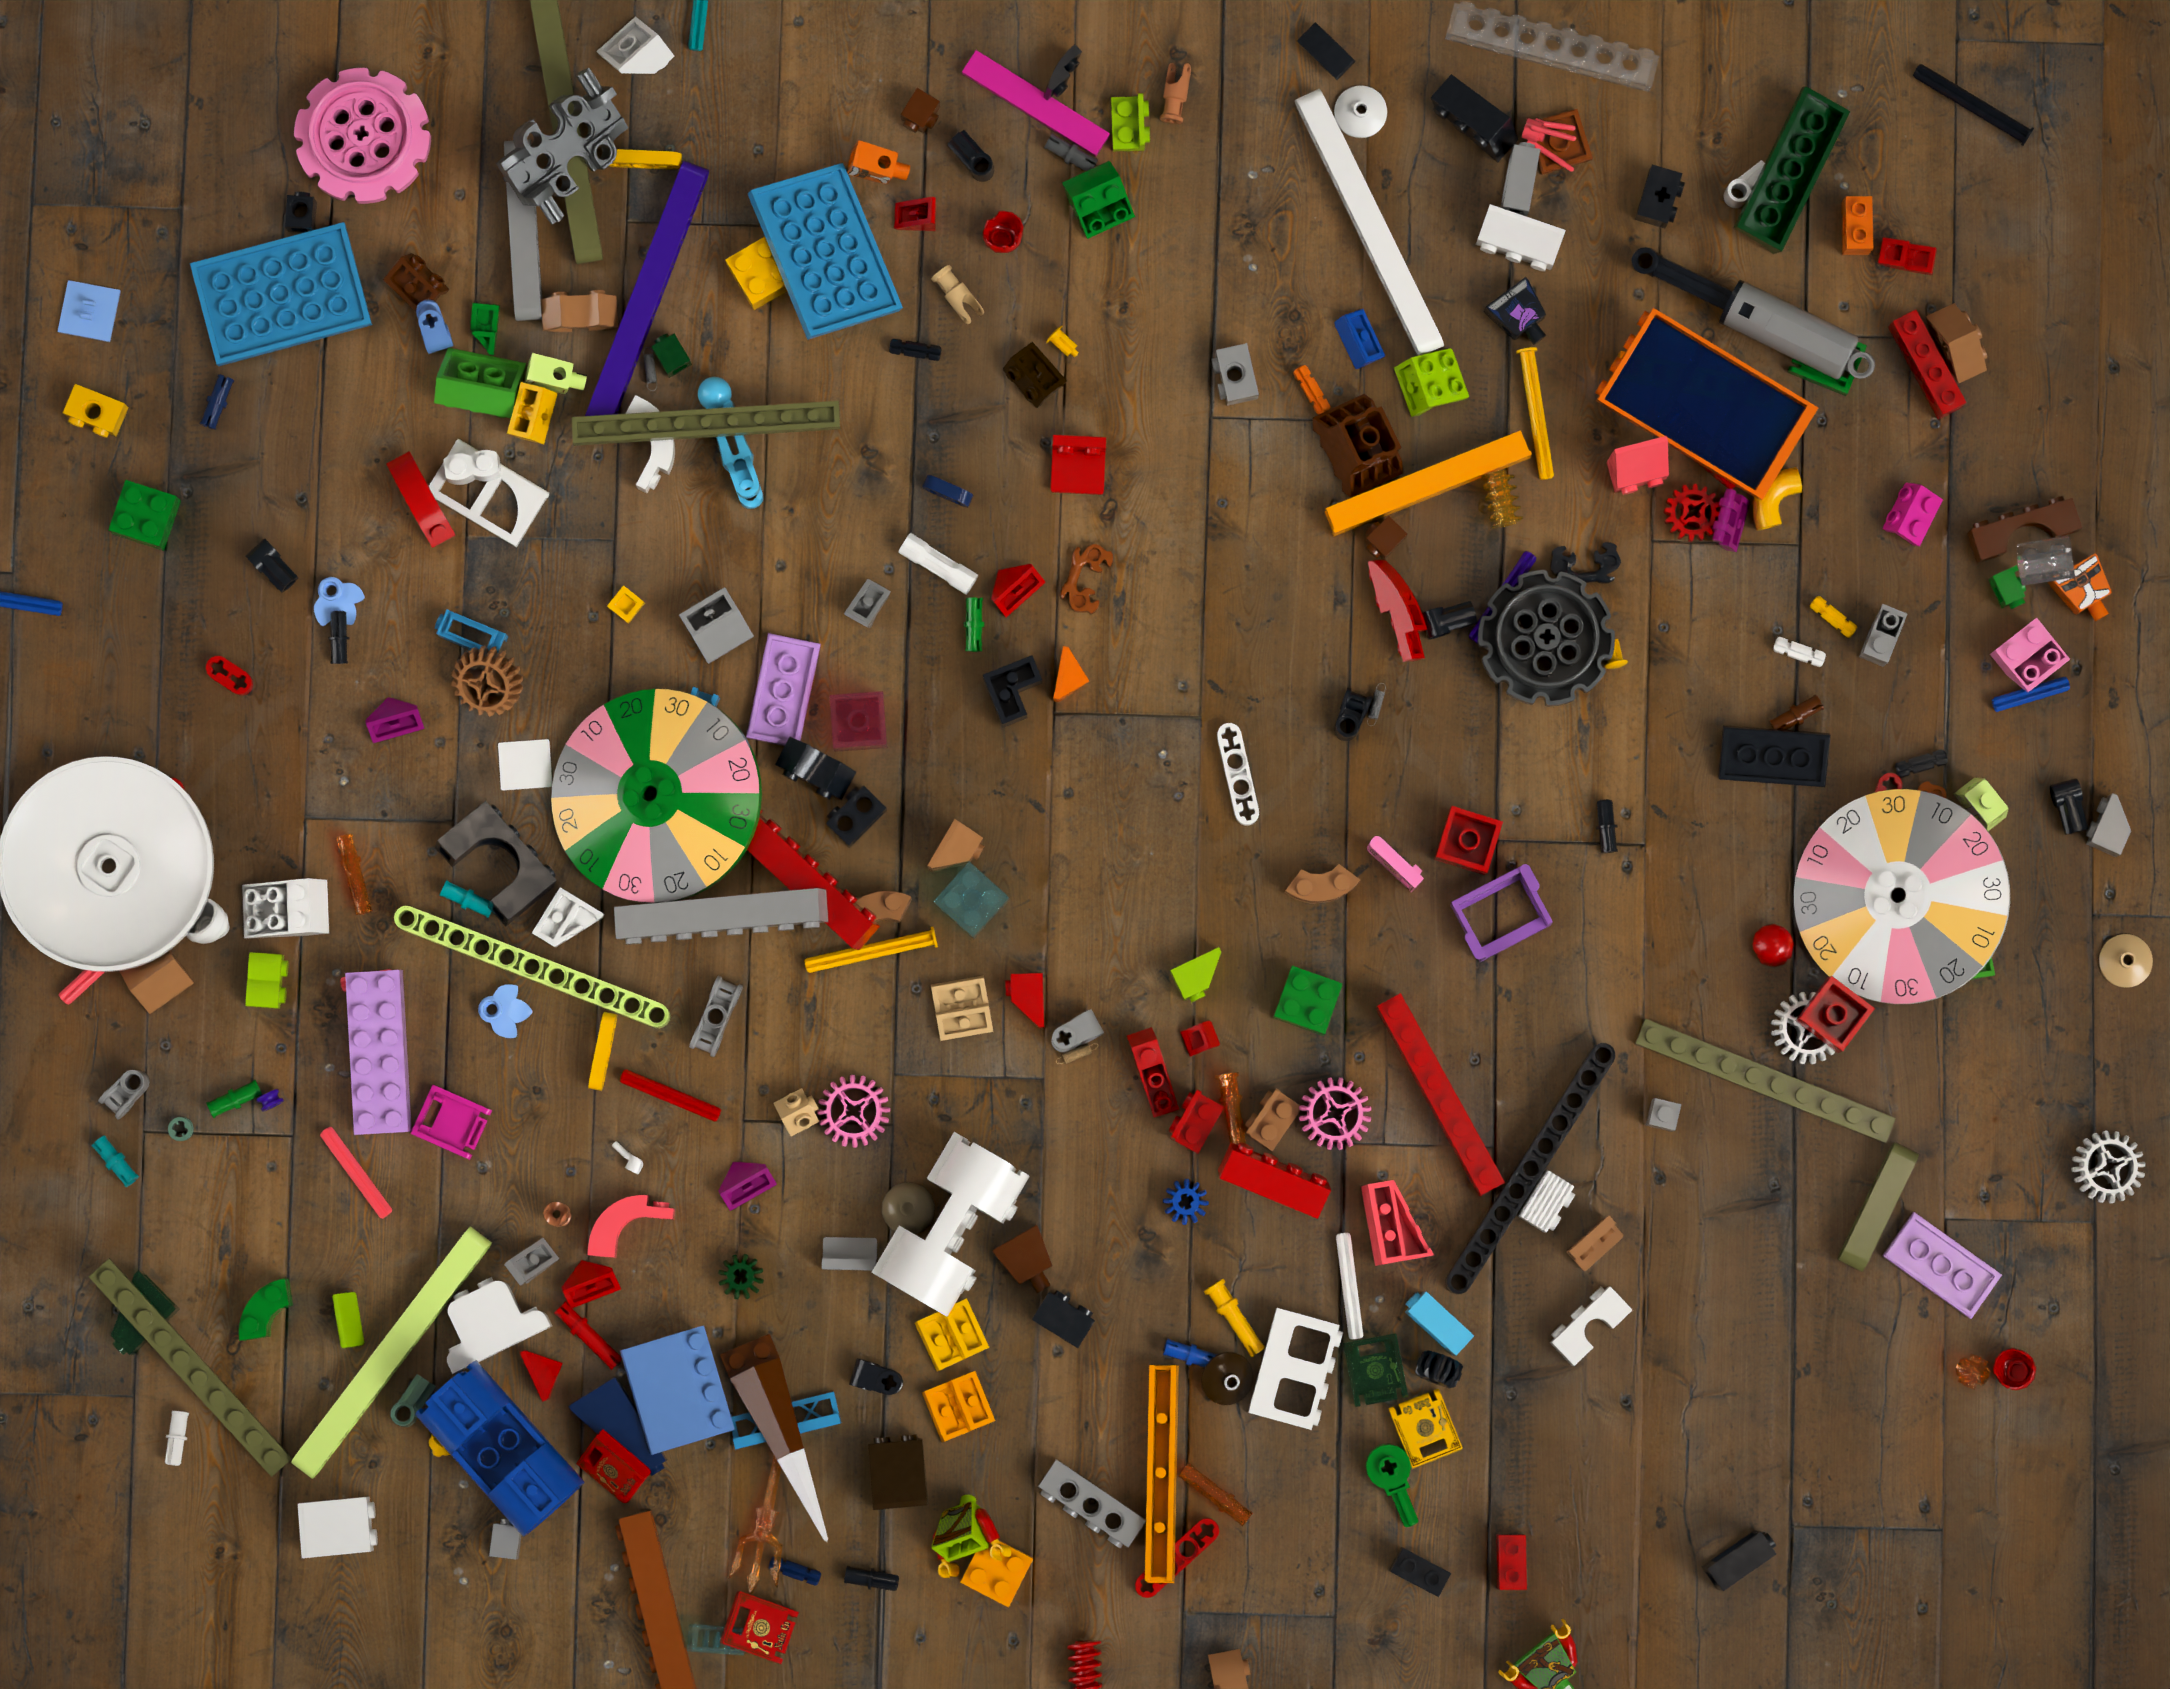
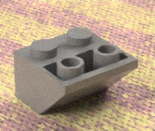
[679,587,754,664]

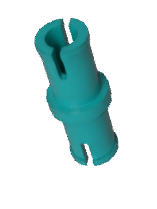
[439,880,492,918]
[91,1135,139,1187]

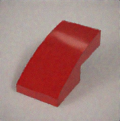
[1878,237,1937,275]

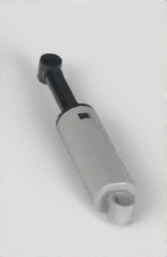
[1632,247,1876,380]

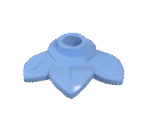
[314,577,365,626]
[478,984,532,1038]

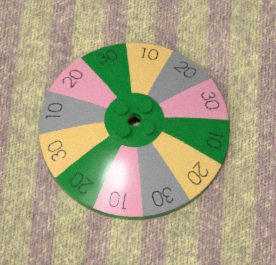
[551,689,762,903]

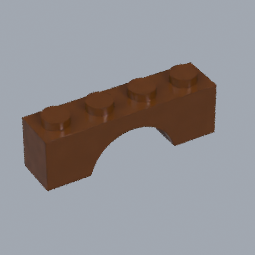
[1967,496,2082,563]

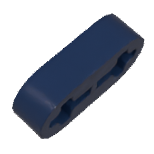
[922,475,974,508]

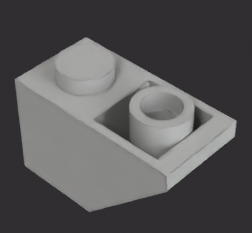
[1859,604,1907,667]
[2086,793,2131,857]

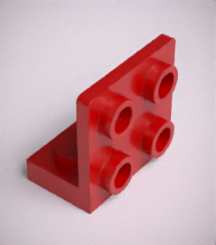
[1051,435,1106,495]
[1168,1089,1224,1154]

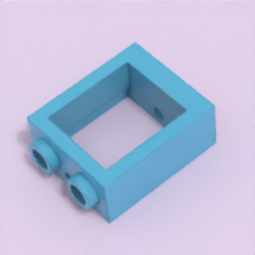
[1405,1292,1474,1356]

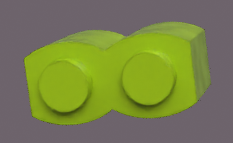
[246,952,289,1009]

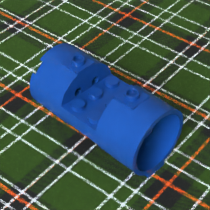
[415,1360,585,1537]

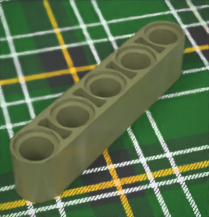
[1837,1142,1919,1272]

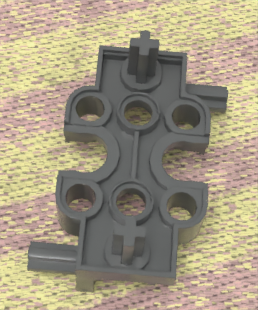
[496,67,629,225]

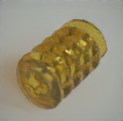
[1481,470,1523,529]

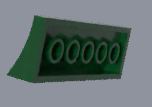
[1734,86,1850,254]

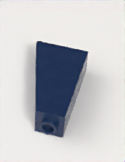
[569,1377,667,1476]

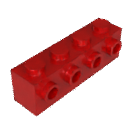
[1218,1142,1331,1219]

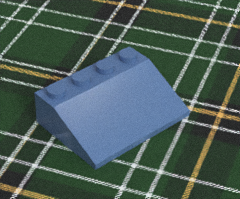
[620,1325,735,1455]

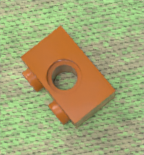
[1841,196,1873,255]

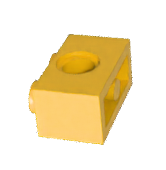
[63,384,128,438]

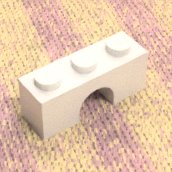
[1549,1286,1632,1366]

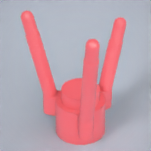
[1521,118,1576,172]

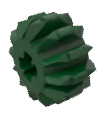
[718,1254,764,1300]

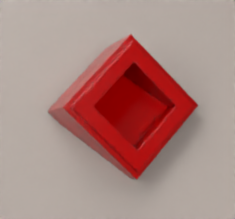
[1180,1020,1220,1057]

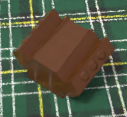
[1313,394,1403,497]

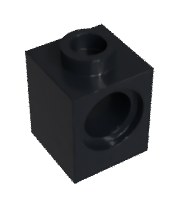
[285,192,317,233]

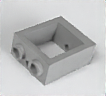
[1500,142,1540,217]

